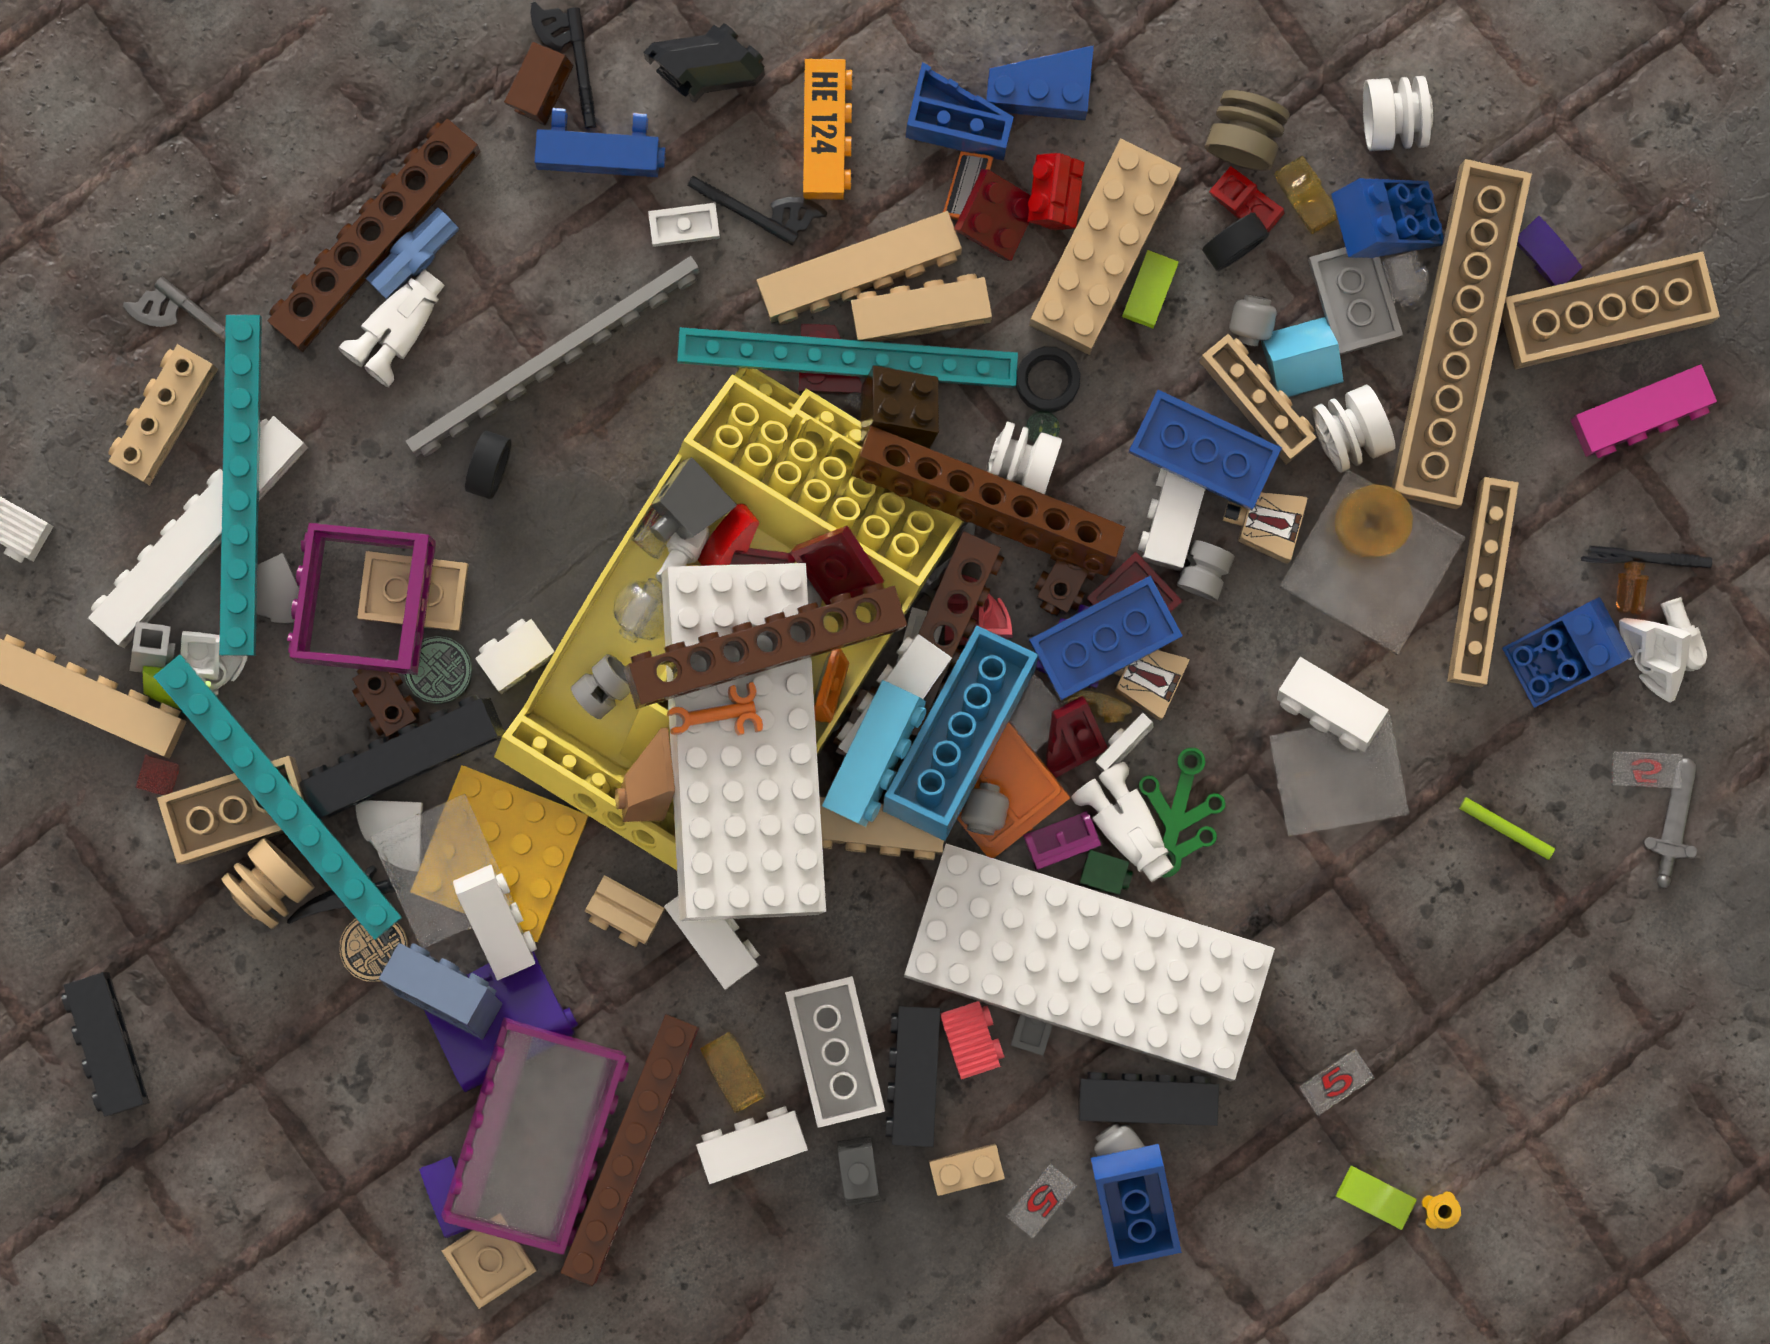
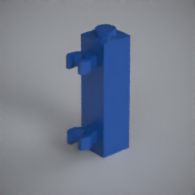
[534,108,666,177]

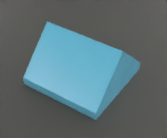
[1261,317,1344,397]

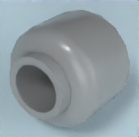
[1229,295,1277,346]
[961,783,1009,835]
[1094,1122,1145,1156]

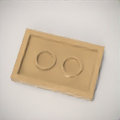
[357,551,469,632]

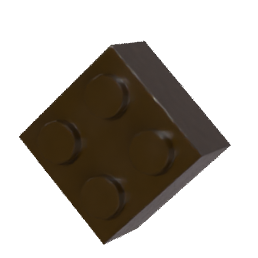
[861,365,939,449]

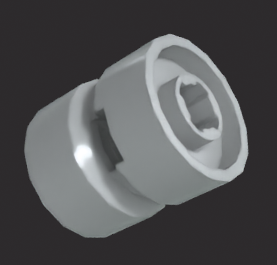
[1177,540,1235,601]
[571,654,631,719]

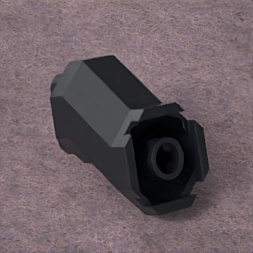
[643,23,765,103]

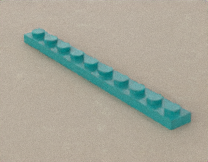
[219,315,262,656]
[677,327,1018,388]
[153,654,402,940]

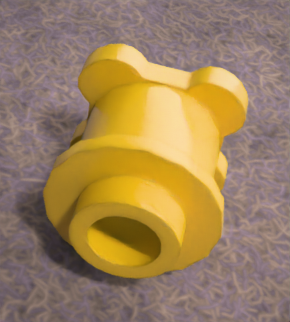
[1421,1191,1461,1229]

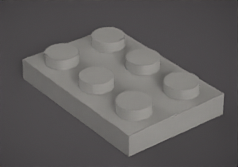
[1308,247,1403,355]

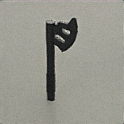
[530,2,596,129]
[687,176,828,246]
[1581,545,1712,568]

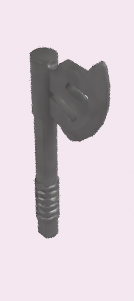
[123,276,225,343]

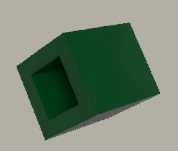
[1078,850,1133,896]

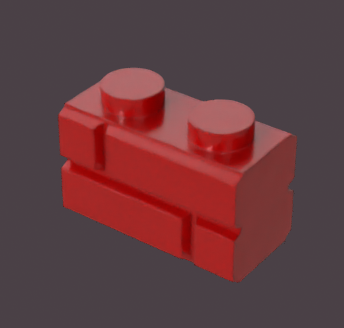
[1027,153,1085,230]

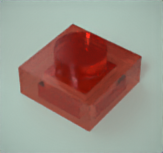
[135,755,180,796]

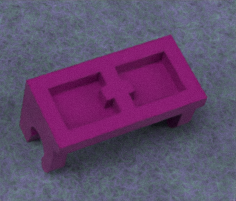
[1023,811,1101,870]

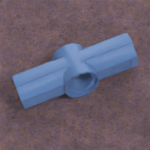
[366,208,459,300]

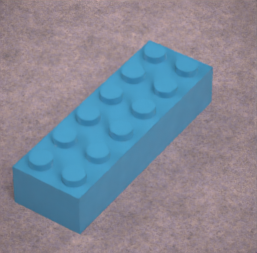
[883,625,1038,841]

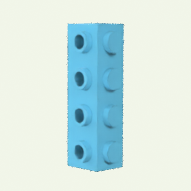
[822,680,926,827]

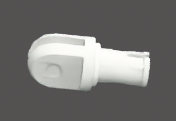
[656,527,710,583]
[1660,597,1707,671]

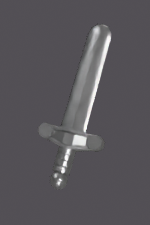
[1644,758,1697,888]

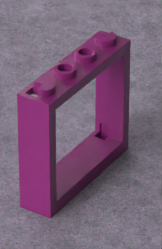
[287,523,436,675]

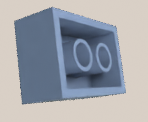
[379,943,503,1040]

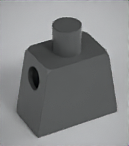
[650,457,737,543]
[837,1136,880,1206]

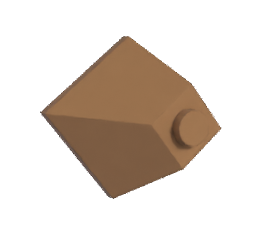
[615,728,675,822]

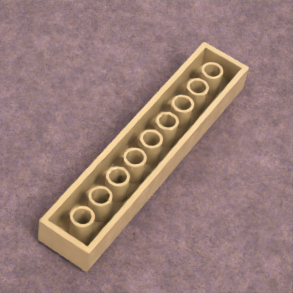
[1390,159,1532,509]

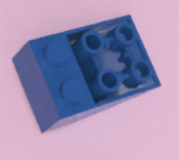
[1331,178,1444,258]
[1502,597,1632,708]

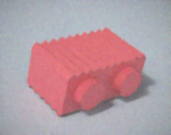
[940,1001,1004,1079]

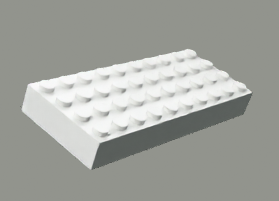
[661,563,826,921]
[904,843,1275,1082]

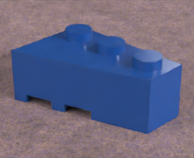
[986,45,1094,121]
[905,62,1014,161]

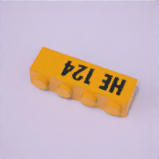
[803,59,852,200]

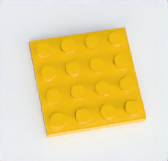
[410,765,589,943]

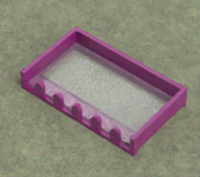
[441,1017,629,1255]

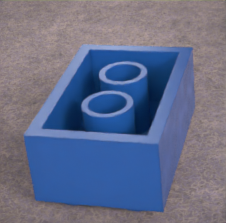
[1091,1144,1182,1267]

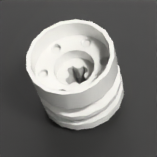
[1363,76,1433,151]
[1312,384,1395,473]
[986,421,1062,494]

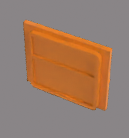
[957,721,1071,858]

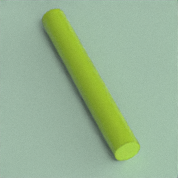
[1459,797,1555,860]

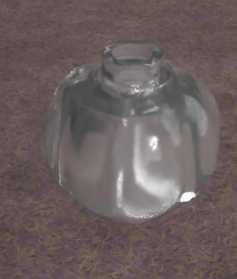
[613,578,665,643]

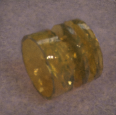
[1334,484,1413,558]

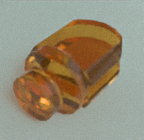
[1616,562,1649,615]

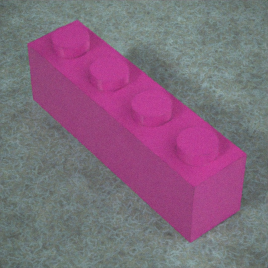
[1570,364,1717,459]

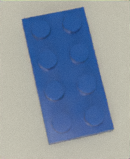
[1128,390,1282,511]
[1029,576,1183,701]

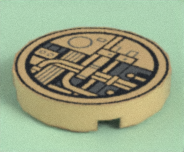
[339,919,409,982]

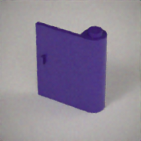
[424,951,579,1092]

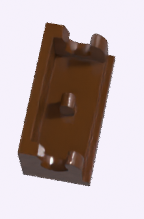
[504,42,574,125]

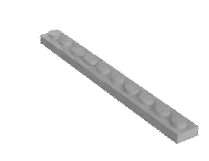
[406,256,700,457]

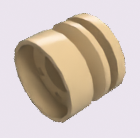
[221,837,315,929]

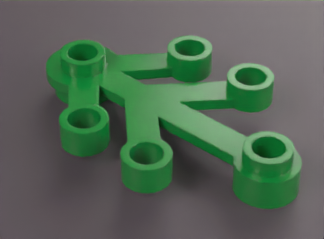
[1138,747,1226,878]

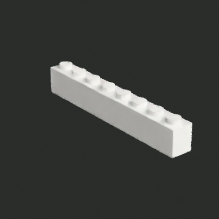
[88,416,308,648]

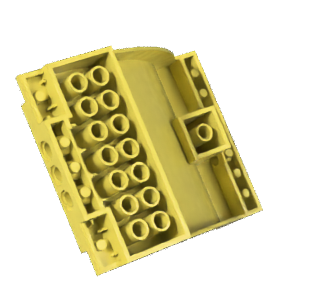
[494,368,964,870]

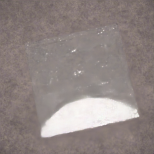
[1279,469,1465,655]

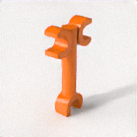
[667,682,763,736]

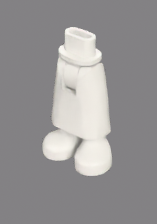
[338,269,445,387]
[1071,762,1174,882]

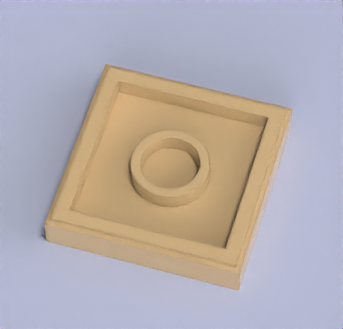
[442,1212,537,1309]

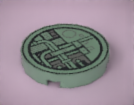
[404,636,472,704]

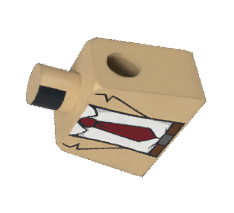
[1223,492,1308,564]
[1114,650,1189,721]

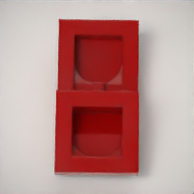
[1209,166,1285,232]
[698,504,759,566]

